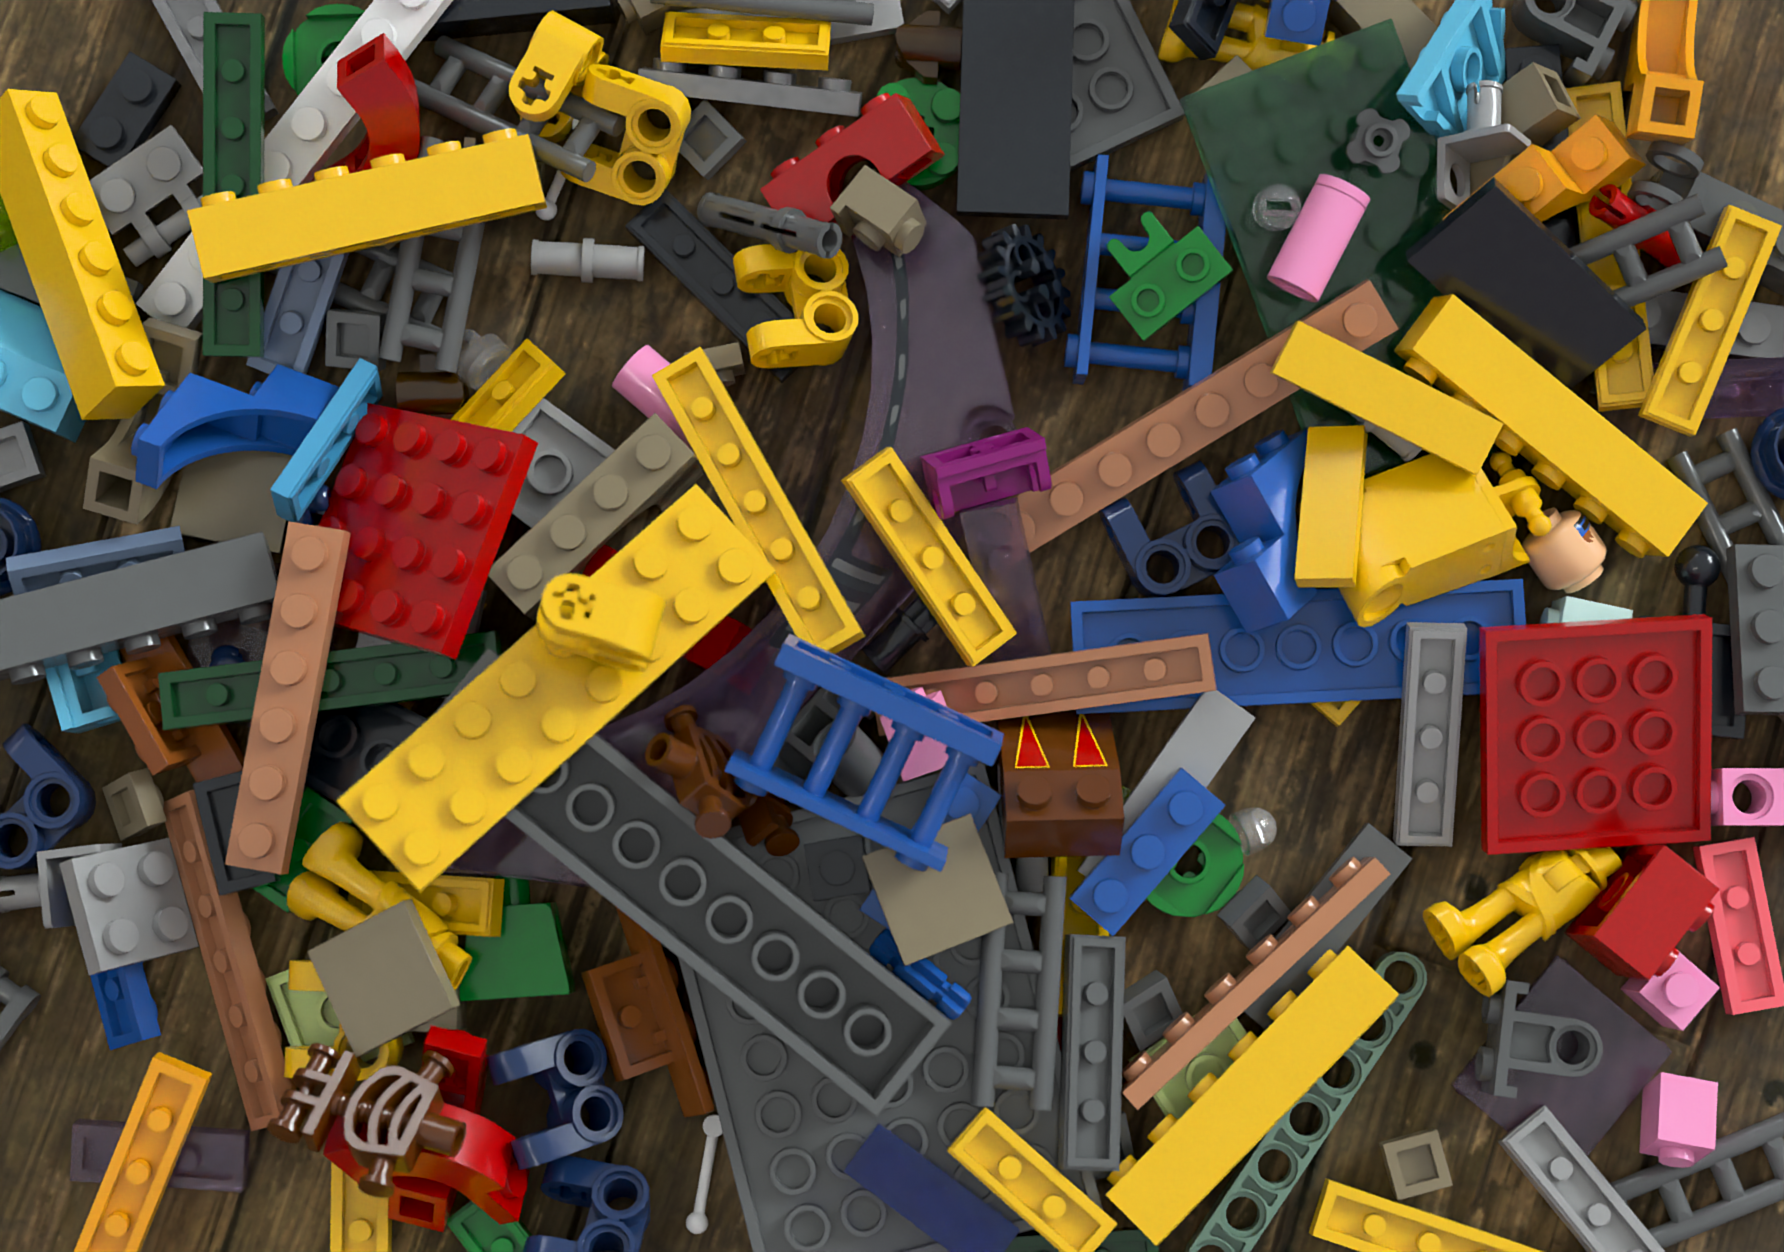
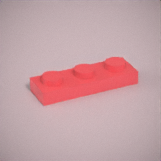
[1693,837,1784,1015]

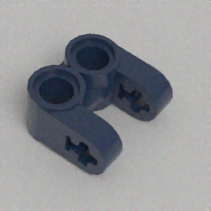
[1099,461,1240,598]
[0,723,96,870]
[486,1029,624,1170]
[523,1156,651,1252]

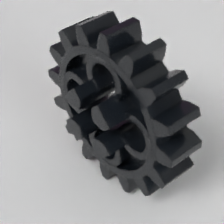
[976,224,1071,347]

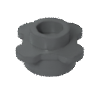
[1346,108,1410,174]

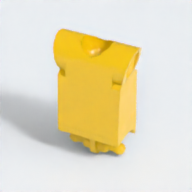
[1296,450,1552,627]

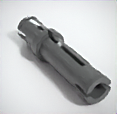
[697,192,842,259]

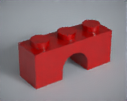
[760,93,945,231]

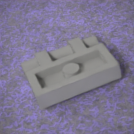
[89,125,203,267]

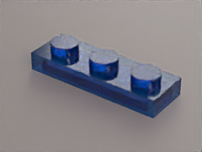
[844,1122,1020,1252]

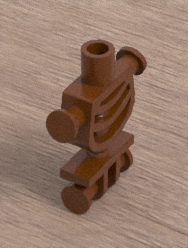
[645,705,800,856]
[267,1043,467,1198]

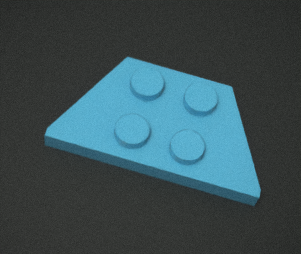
[1396,0,1506,142]

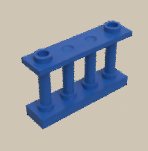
[1064,154,1231,391]
[725,633,1003,872]

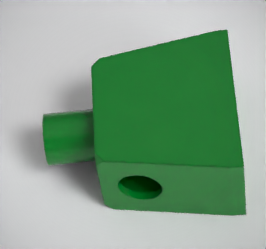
[459,870,575,1001]

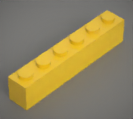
[0,89,165,420]
[187,128,547,283]
[1394,294,1708,558]
[1106,946,1399,1246]

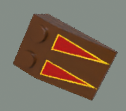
[996,710,1124,858]

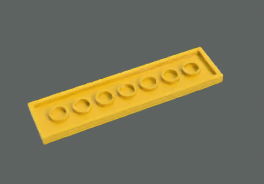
[337,484,776,893]

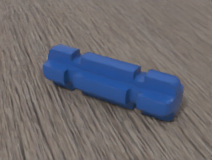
[869,928,972,1020]

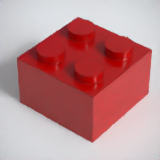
[1564,845,1720,980]

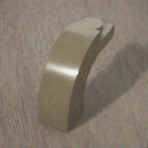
[1470,62,1581,195]
[83,318,203,525]

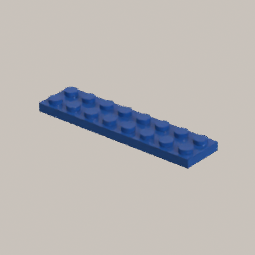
[1070,579,1526,714]

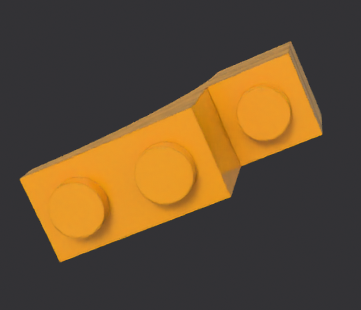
[1623,0,1704,146]
[1443,114,1646,222]

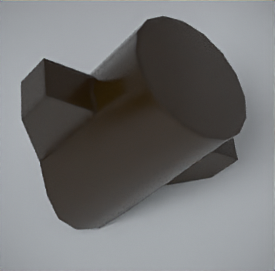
[894,11,962,85]
[396,354,470,419]

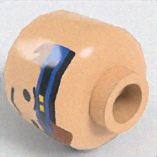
[1522,507,1607,593]

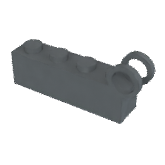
[1627,141,1784,296]

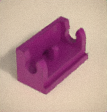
[920,427,1052,520]

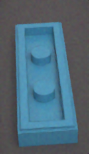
[270,358,383,522]

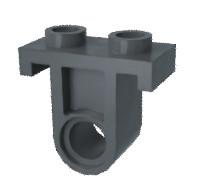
[1511,0,1639,88]
[773,687,884,797]
[1475,980,1603,1099]

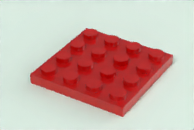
[318,403,538,660]
[1479,614,1712,855]

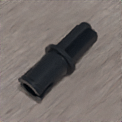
[861,595,937,675]

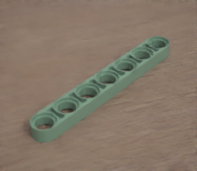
[1184,951,1427,1252]

